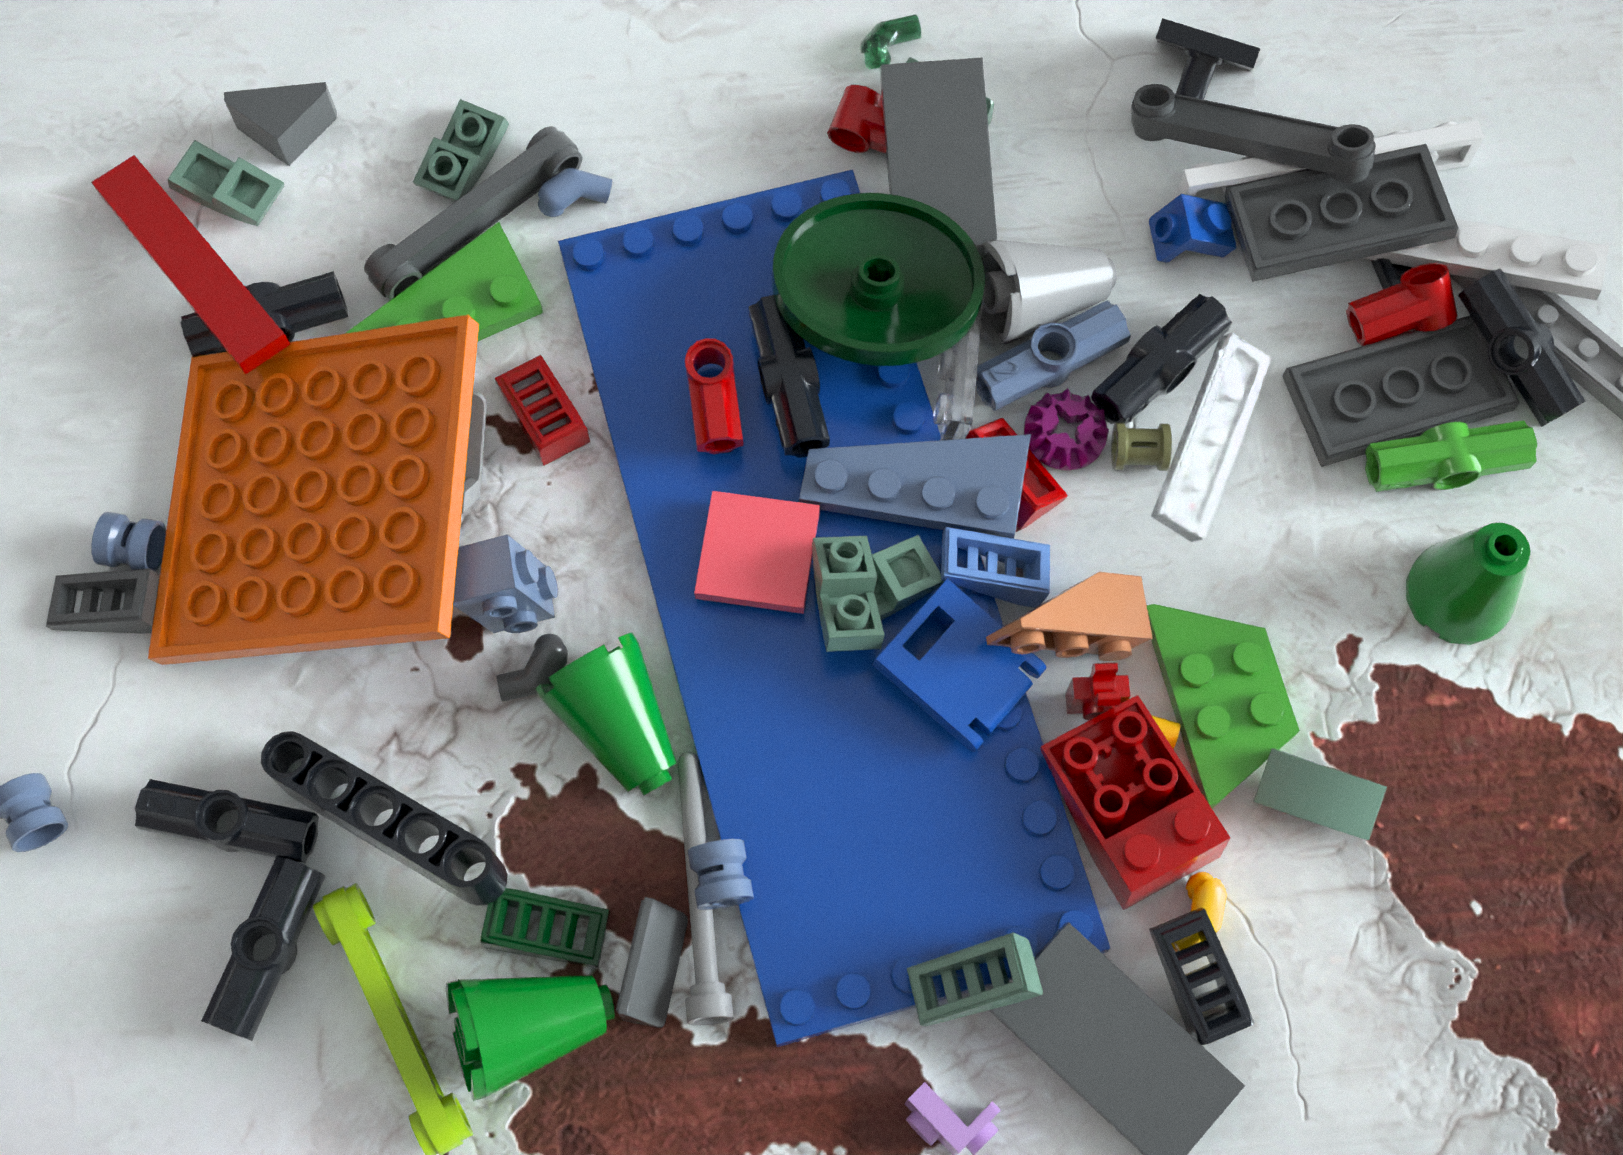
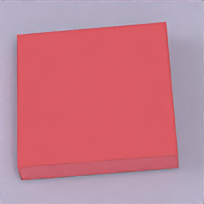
[694,491,820,614]

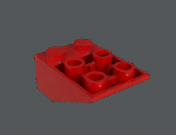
[1040,695,1231,910]

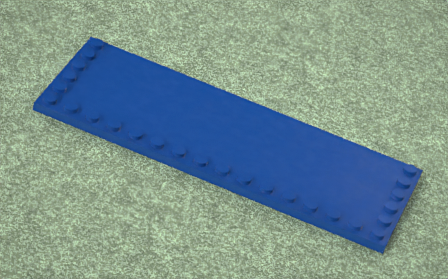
[558,169,1111,1047]

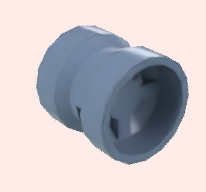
[91,512,166,572]
[0,773,68,852]
[688,839,754,910]

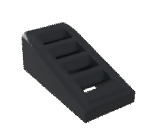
[1149,908,1254,1045]

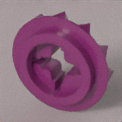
[1024,388,1109,470]

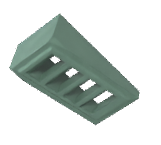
[907,933,1043,1027]

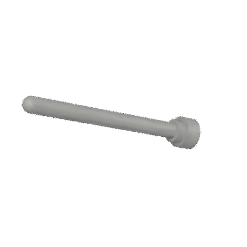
[678,752,734,1025]

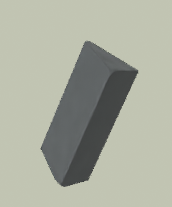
[616,897,688,1028]

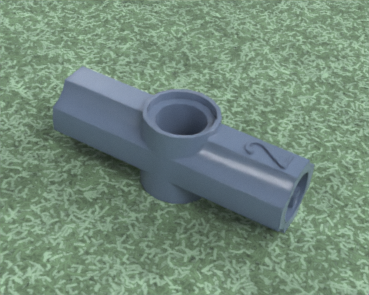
[972,300,1131,411]

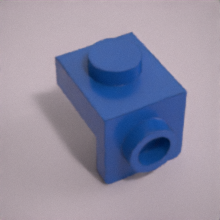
[1149,194,1237,263]

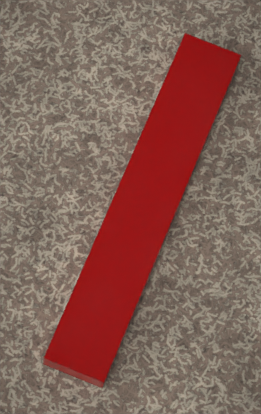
[91,155,291,375]

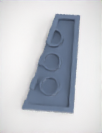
[799,434,1031,538]

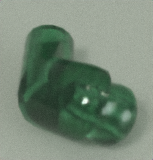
[860,14,922,69]

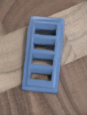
[941,527,1050,608]

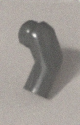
[496,634,568,702]

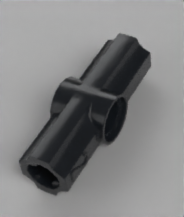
[1458,268,1586,427]
[180,271,348,357]
[1091,294,1232,425]
[749,295,830,458]
[135,779,319,864]
[201,856,326,1041]

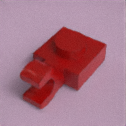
[1065,662,1131,720]

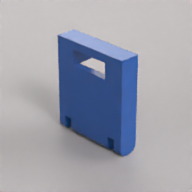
[872,578,1047,752]

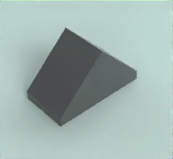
[224,82,337,166]

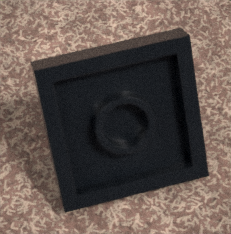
[1156,18,1260,100]

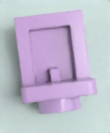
[905,1082,1001,1155]

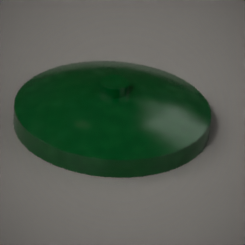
[772,193,985,366]

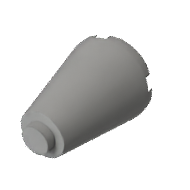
[974,240,1117,345]

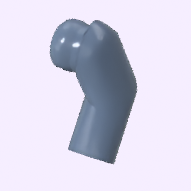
[538,168,612,217]

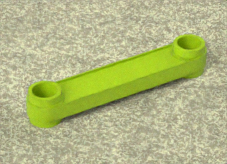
[313,883,473,1155]

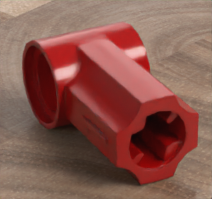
[827,85,886,154]
[1346,263,1458,346]
[685,338,744,454]

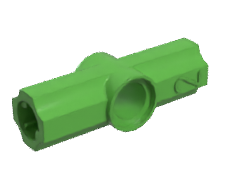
[1365,421,1538,492]

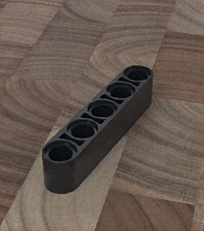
[261,731,508,906]

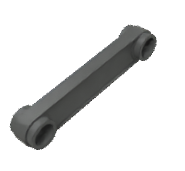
[1131,84,1376,184]
[364,126,583,300]

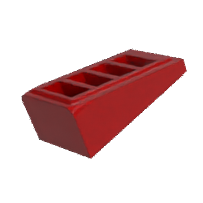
[494,355,590,466]

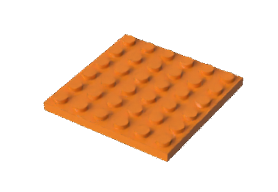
[148,315,479,665]

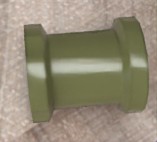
[1111,423,1172,471]

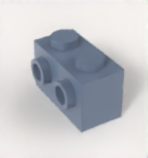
[453,534,558,633]

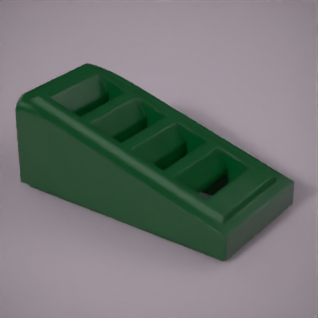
[480,888,610,968]

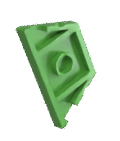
[1147,604,1300,809]

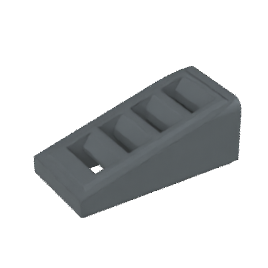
[46,569,160,633]

